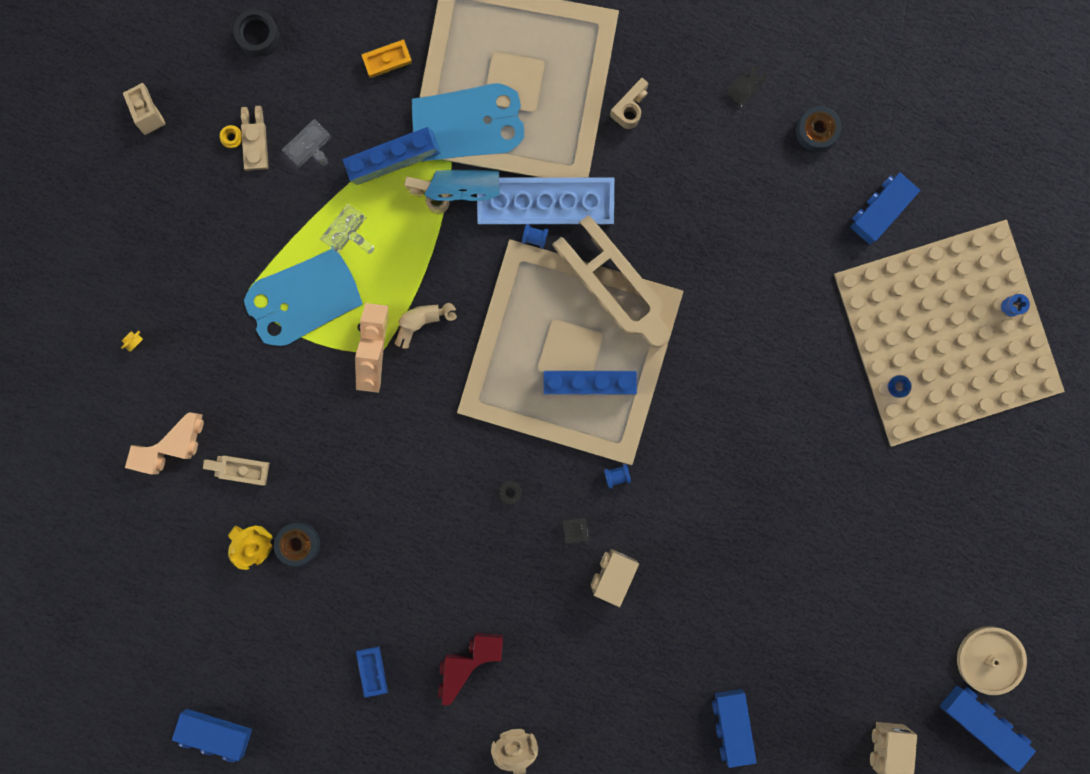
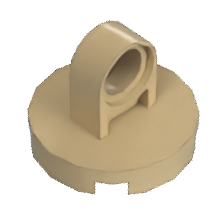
[491,729,538,774]

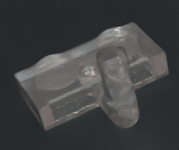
[282,119,331,167]
[320,204,374,254]

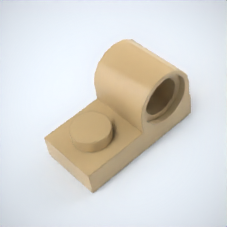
[610,78,649,129]
[123,83,165,135]
[404,177,452,214]

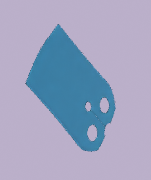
[412,83,524,162]
[425,170,500,201]
[244,247,362,346]

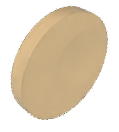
[957,626,1027,695]

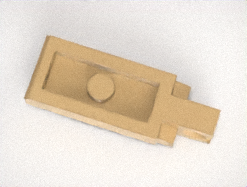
[203,456,270,486]

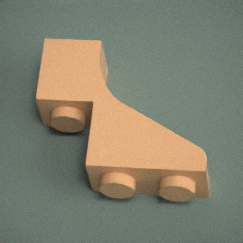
[355,303,388,393]
[125,413,204,475]

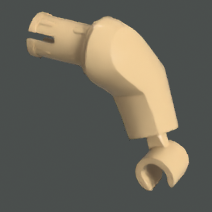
[395,303,457,348]

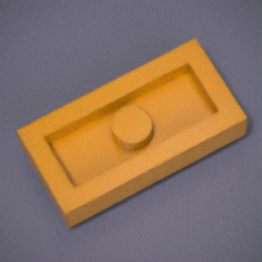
[362,40,412,78]

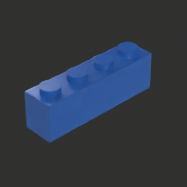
[343,127,441,185]
[544,371,637,395]
[939,685,1036,773]

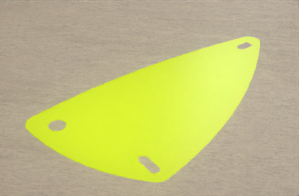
[249,159,452,352]

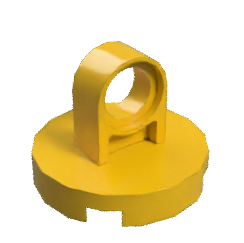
[228,526,273,570]

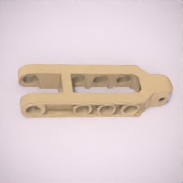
[552,215,670,347]

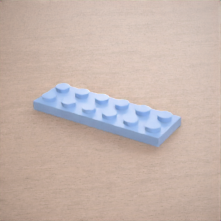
[477,177,614,224]

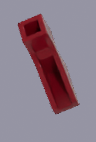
[438,633,503,705]

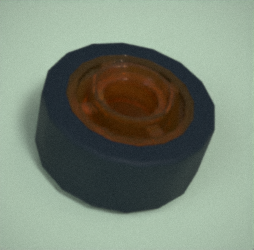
[795,106,842,152]
[274,522,320,567]

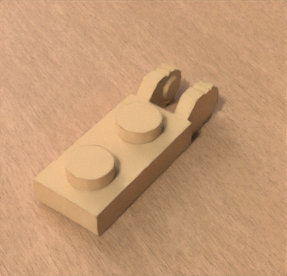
[241,106,269,171]

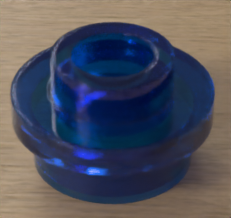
[888,375,912,398]

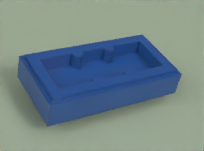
[356,646,388,698]

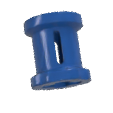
[522,224,548,249]
[1001,294,1030,317]
[604,464,631,489]

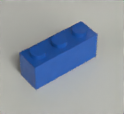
[850,173,921,245]
[712,689,757,768]
[172,709,252,762]

